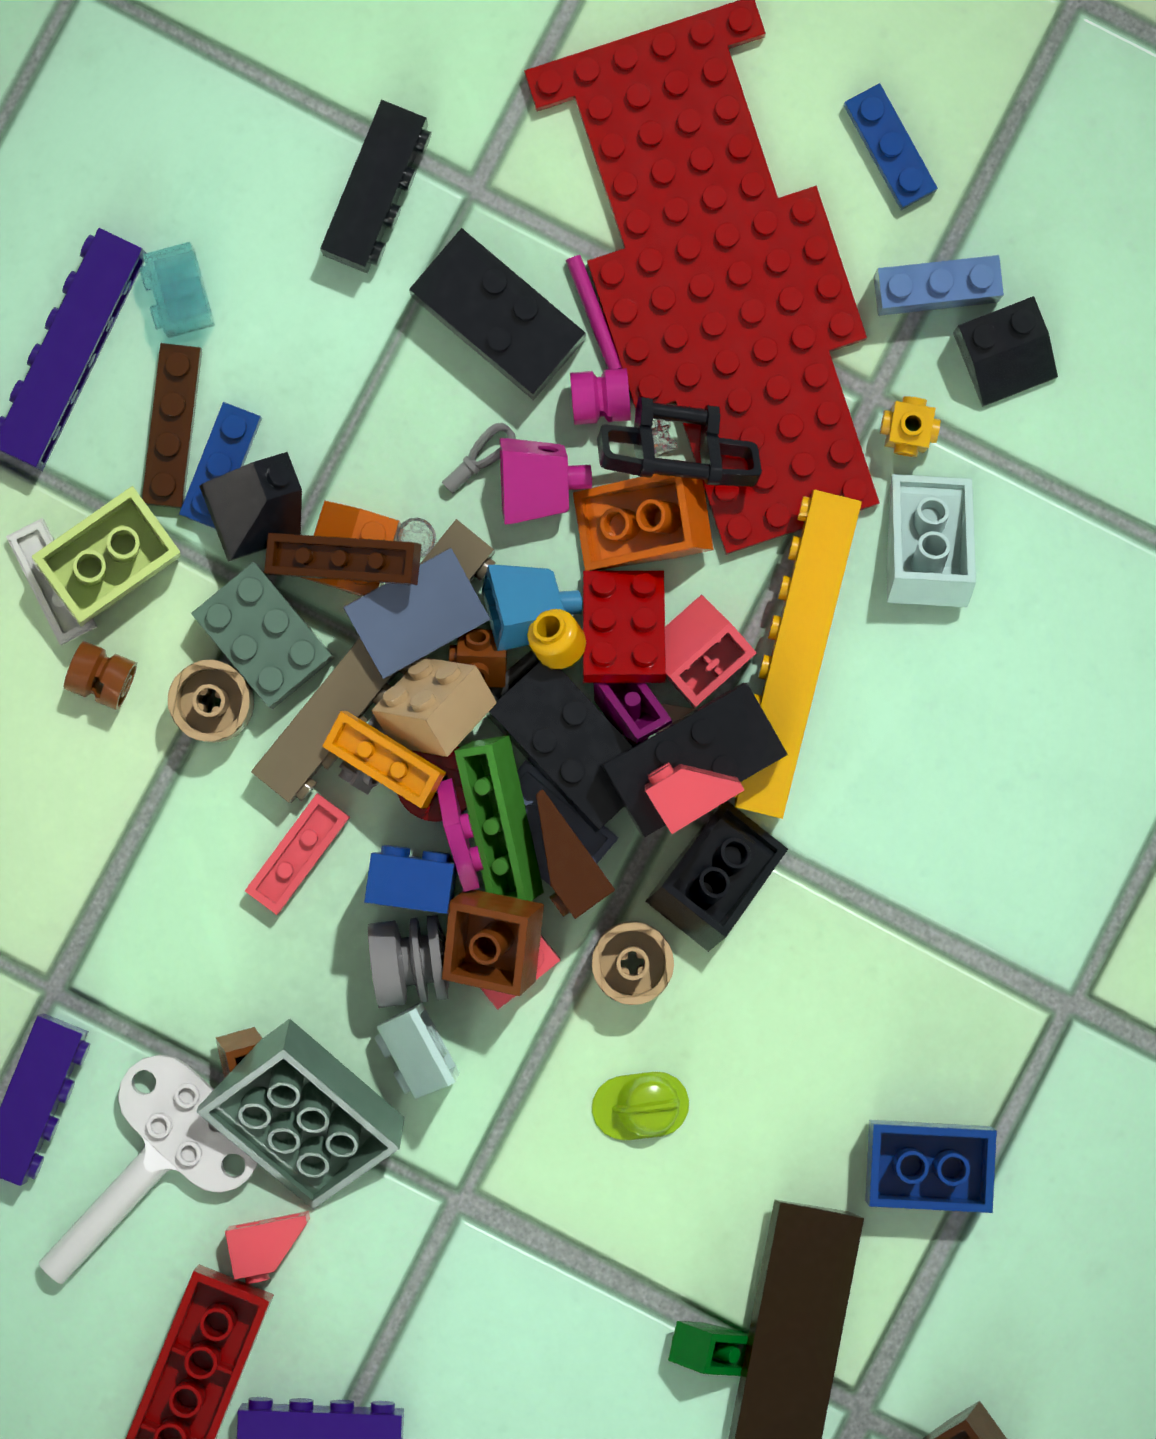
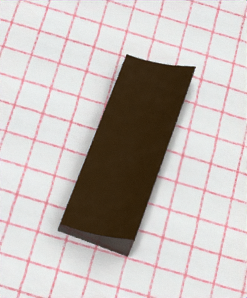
[728,1199,864,1439]

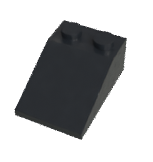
[645,801,788,952]

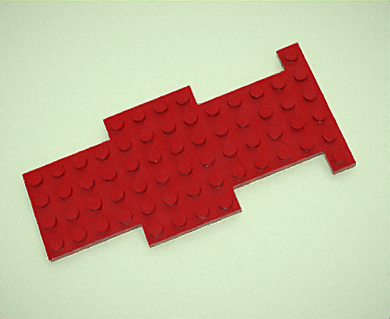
[524,0,880,555]

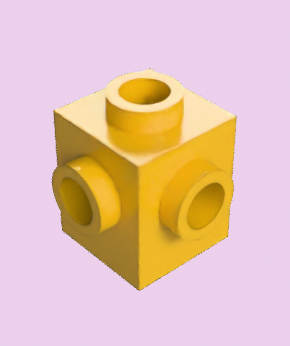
[880,396,941,457]

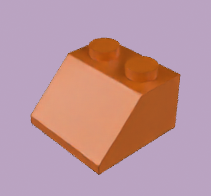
[301,501,402,597]

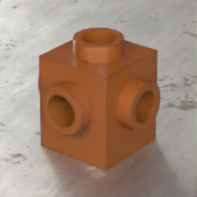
[449,629,507,687]

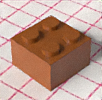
[442,889,544,996]

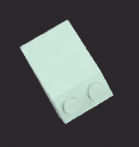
[886,474,976,607]
[375,1002,460,1099]

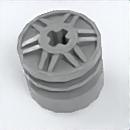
[368,915,450,1008]

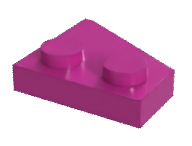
[437,778,484,892]

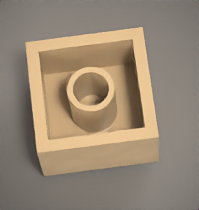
[371,657,497,757]

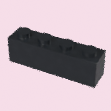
[320,99,432,274]

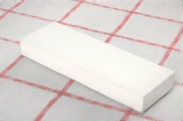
[6,518,97,645]

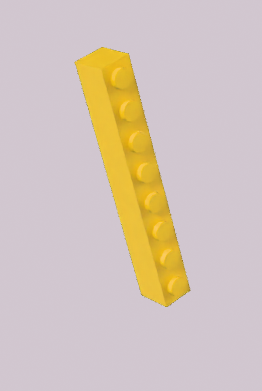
[734,490,862,819]

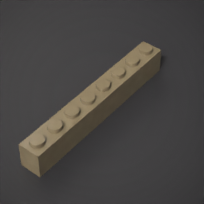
[251,519,496,803]

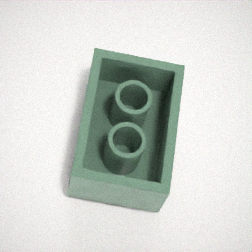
[191,562,335,709]

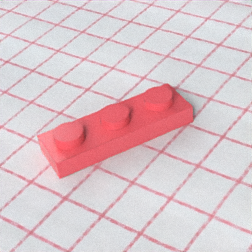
[245,793,350,915]

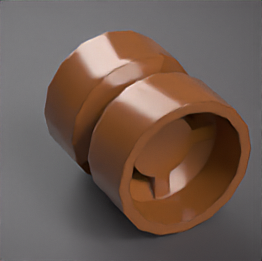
[64,641,137,710]

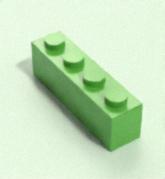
[454,735,544,901]

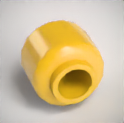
[527,609,586,669]

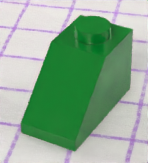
[668,1321,749,1376]

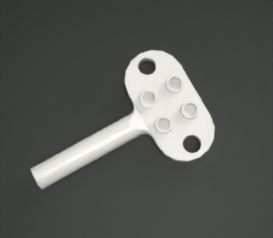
[39,1054,258,1284]

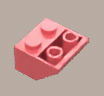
[665,594,757,708]

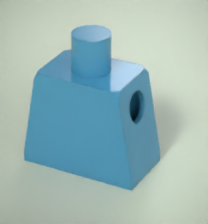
[482,565,582,651]

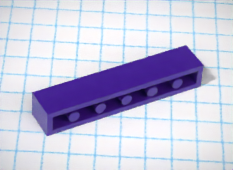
[0,228,148,472]

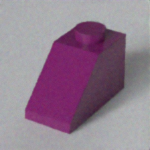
[594,683,672,743]

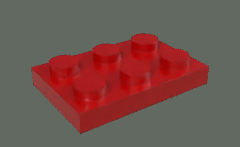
[583,571,666,683]

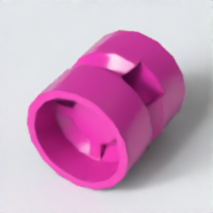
[570,368,631,425]

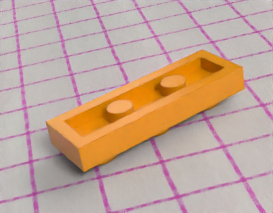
[322,711,446,809]

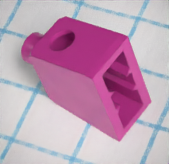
[499,438,592,525]

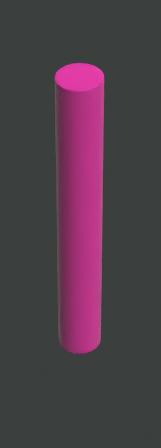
[566,255,622,370]

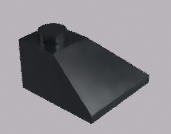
[199,452,302,562]

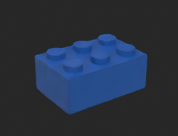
[364,845,457,914]
[865,1120,997,1213]

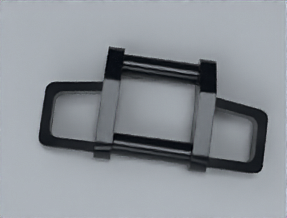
[597,397,762,487]

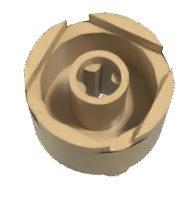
[168,660,254,742]
[592,921,674,1005]

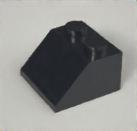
[953,296,1058,407]

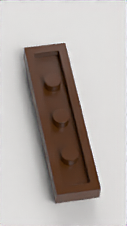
[142,343,202,509]
[264,533,422,585]

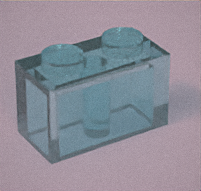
[139,242,215,338]

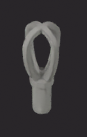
[442,423,516,494]

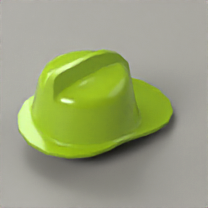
[592,1072,689,1140]

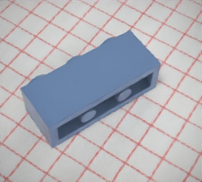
[874,255,1004,316]

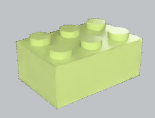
[32,486,181,627]

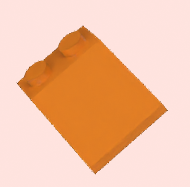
[573,474,714,571]

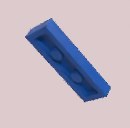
[843,83,938,210]
[179,402,262,529]

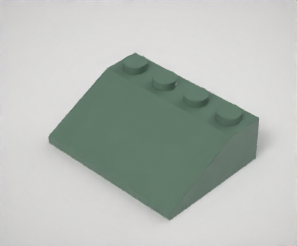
[197,1019,405,1209]

